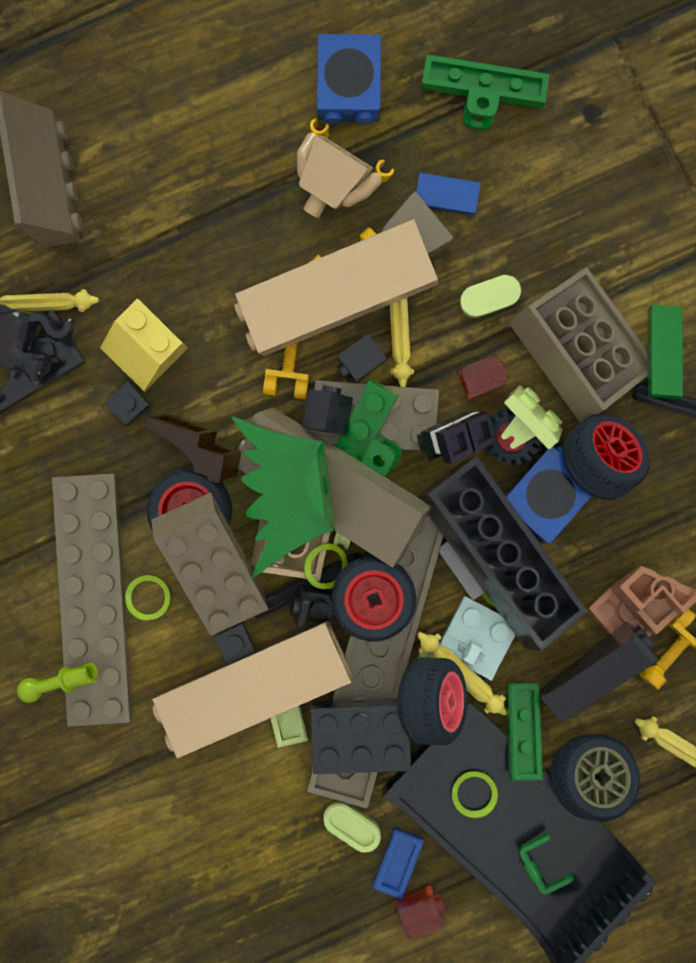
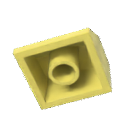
[100,298,188,392]

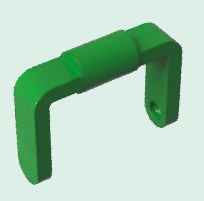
[520,833,574,894]

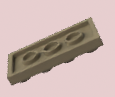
[311,380,439,451]

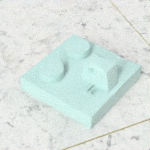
[439,595,515,681]

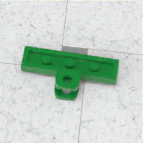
[421,54,550,131]
[336,379,402,477]

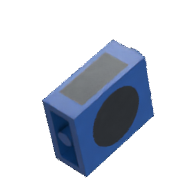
[317,34,381,125]
[505,446,591,544]

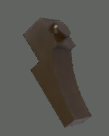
[146,414,241,483]

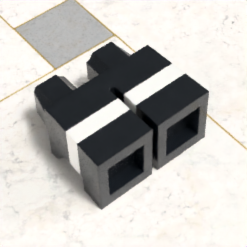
[417,412,497,464]

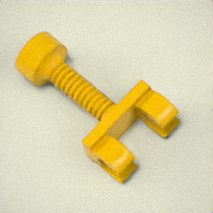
[263,343,309,400]
[639,609,696,690]

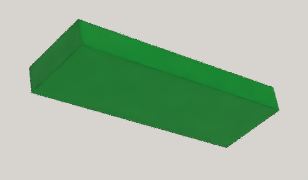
[648,304,683,399]
[506,683,543,781]

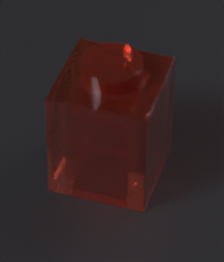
[457,355,508,400]
[396,886,447,940]

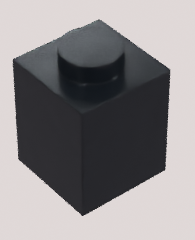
[336,334,387,383]
[302,385,353,435]

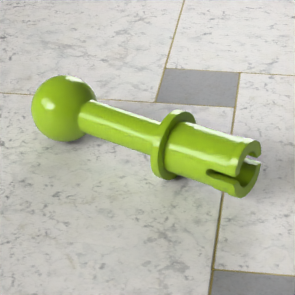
[17,662,98,703]

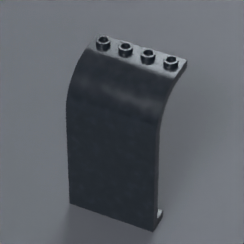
[382,698,657,963]

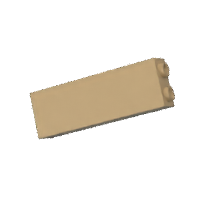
[234,219,438,356]
[152,620,354,758]

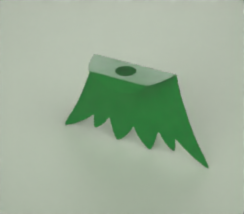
[232,416,335,578]

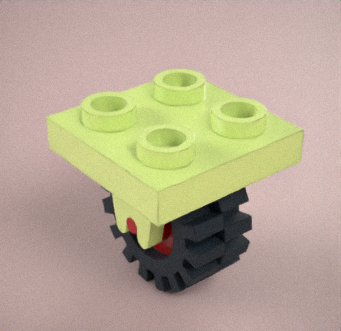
[488,385,563,465]

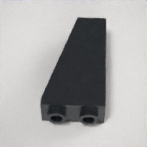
[540,621,658,723]

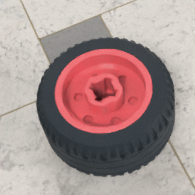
[398,657,467,746]

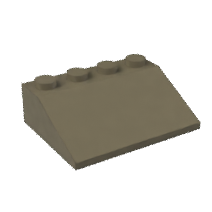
[0,91,83,248]
[508,267,648,423]

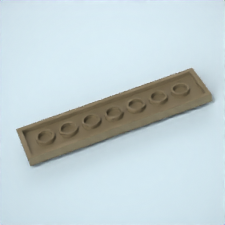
[52,473,132,727]

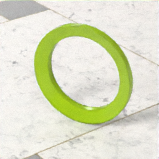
[304,543,348,589]
[125,575,171,621]
[452,771,498,818]

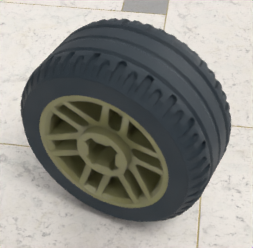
[551,734,640,822]

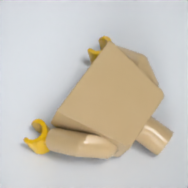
[296,119,394,218]

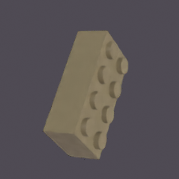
[151,493,269,636]

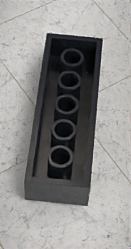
[417,456,588,651]

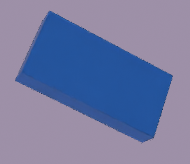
[416,173,481,216]
[373,826,424,899]

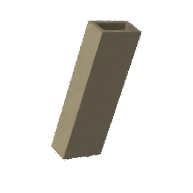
[237,407,432,568]

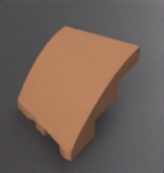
[586,566,696,637]

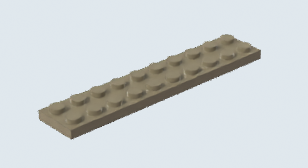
[307,495,443,809]

